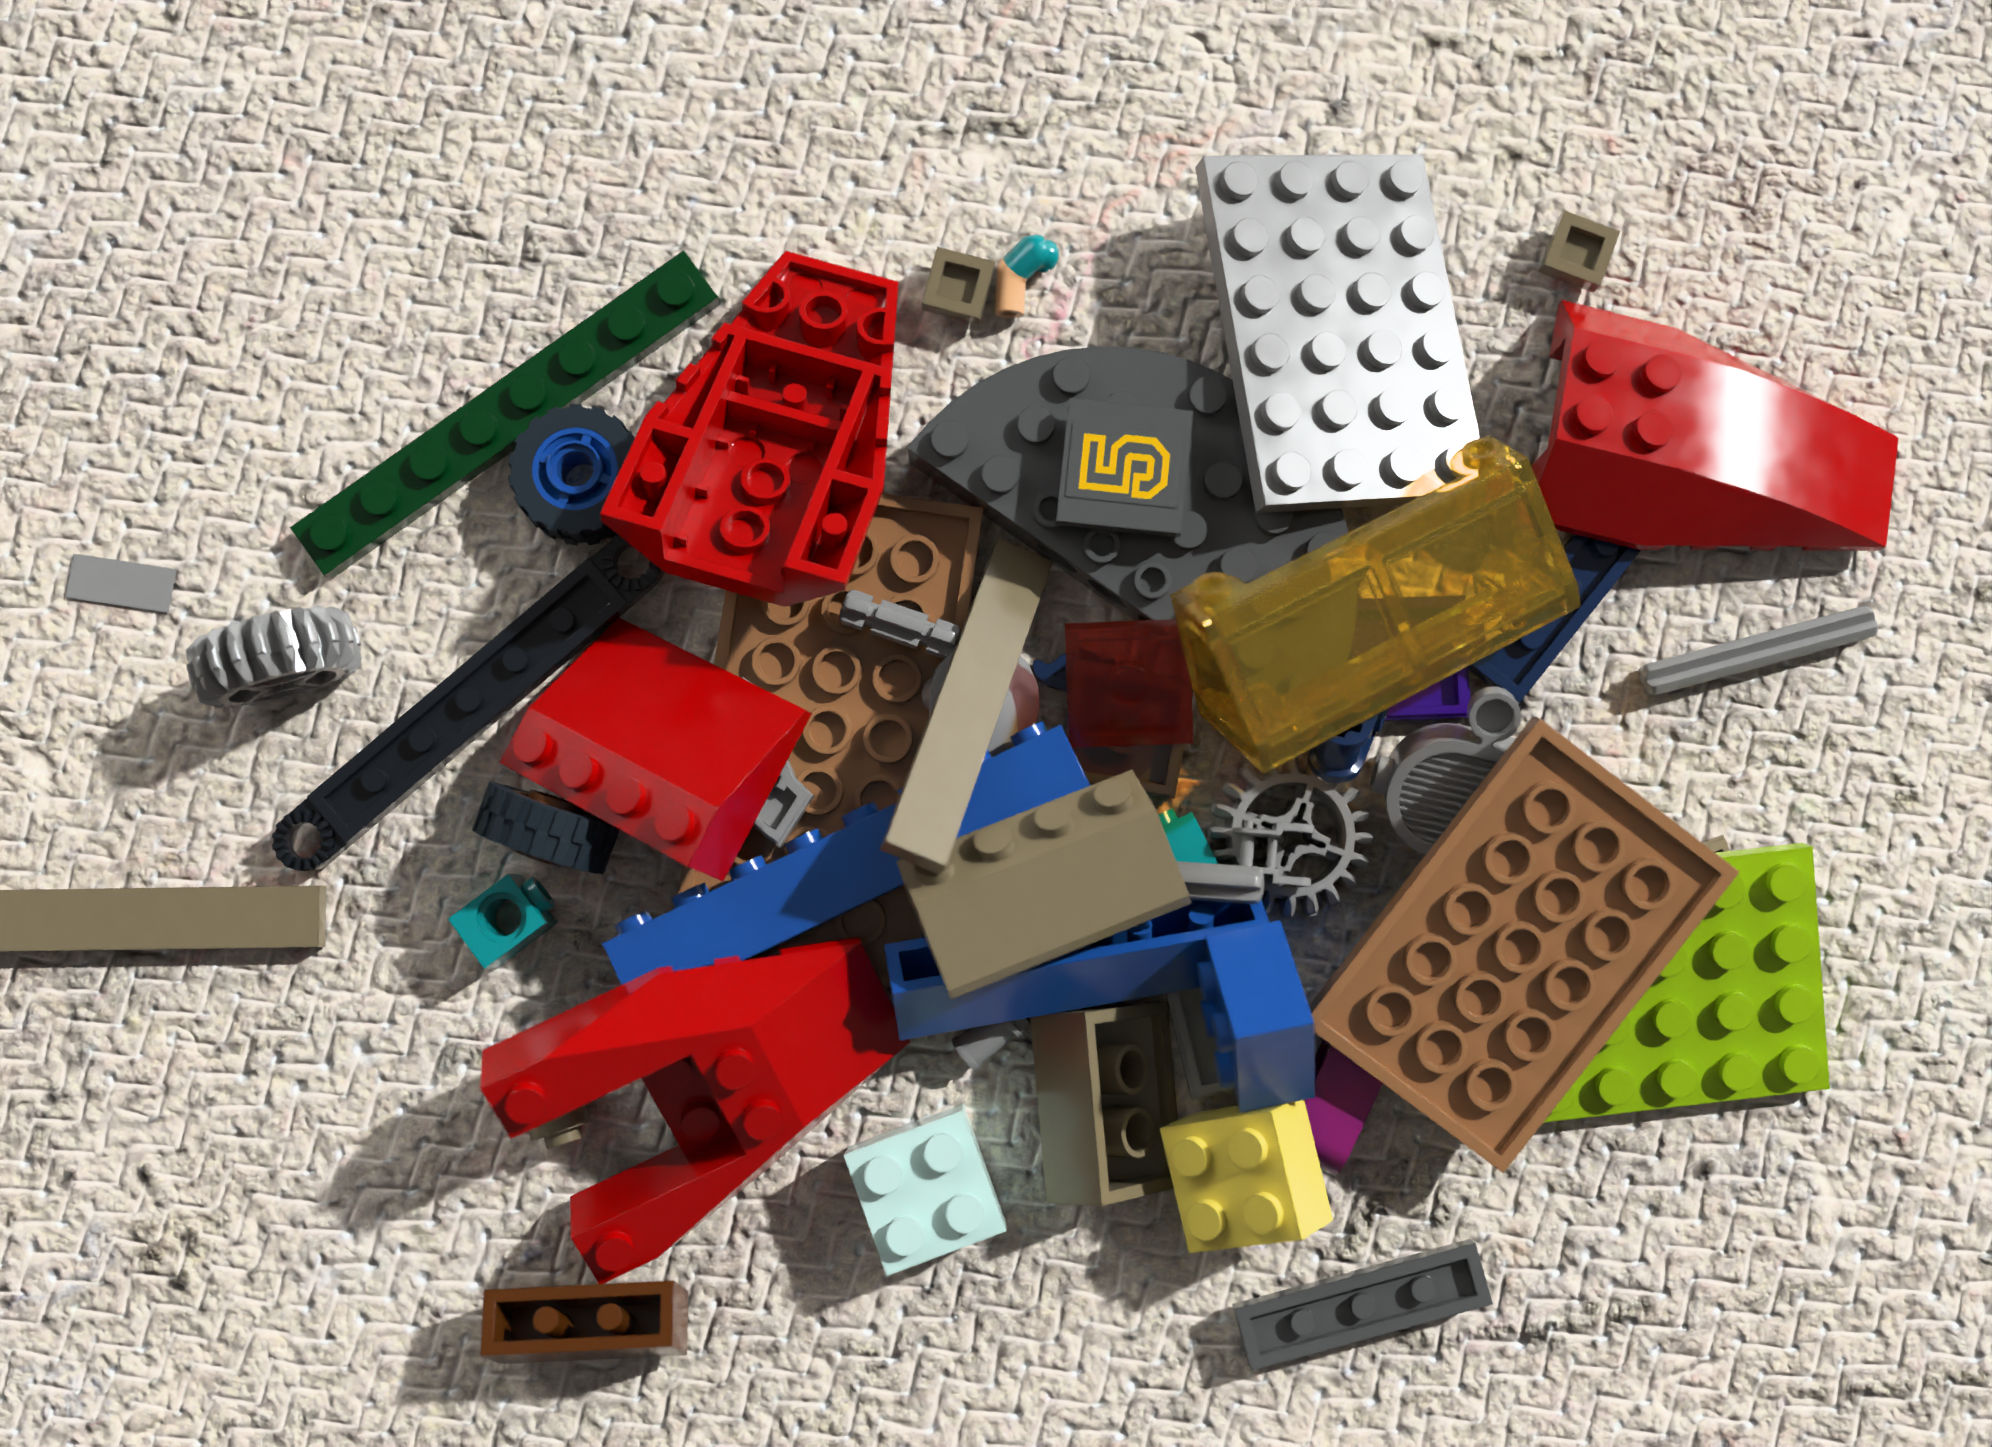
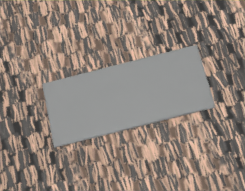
[65,553,177,613]

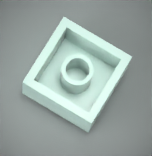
[843,1104,1006,1276]

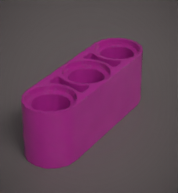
[1304,1039,1383,1175]

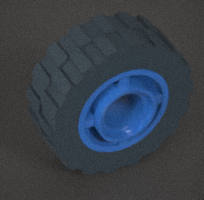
[508,404,635,546]

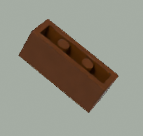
[480,1280,688,1364]

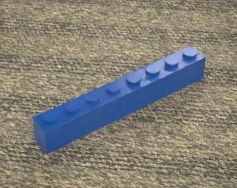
[602,721,1090,985]

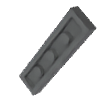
[1232,1239,1493,1371]

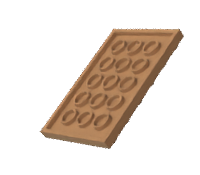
[1309,716,1739,1173]

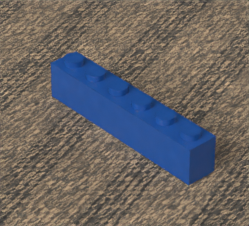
[884,900,1269,1041]

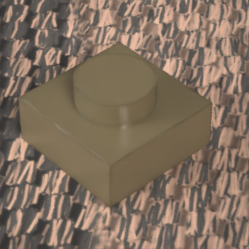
[1538,210,1620,293]
[922,247,995,325]

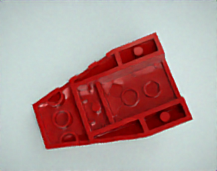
[600,251,899,607]
[1522,300,1899,551]

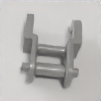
[1232,821,1314,887]

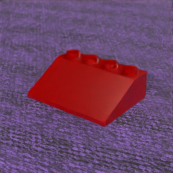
[499,618,812,881]

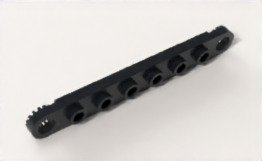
[272,535,664,871]

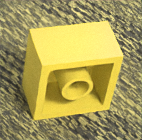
[1160,1100,1333,1253]

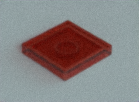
[1065,619,1193,748]

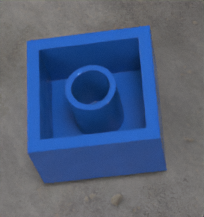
[1197,920,1315,1113]

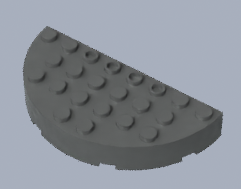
[907,346,1356,737]

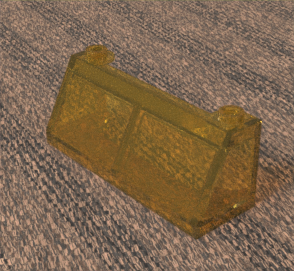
[1170,435,1581,774]

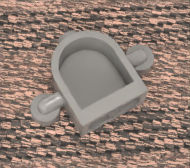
[1370,686,1521,855]

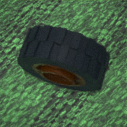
[472,782,620,874]

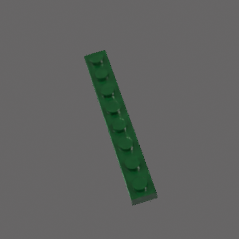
[290,250,721,579]

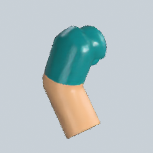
[995,235,1059,318]

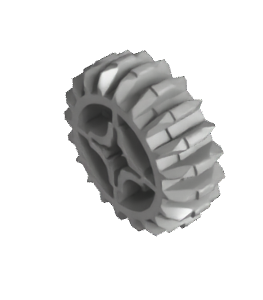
[185,605,362,708]
[1205,753,1373,919]

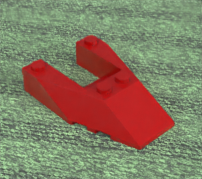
[480,937,910,1284]

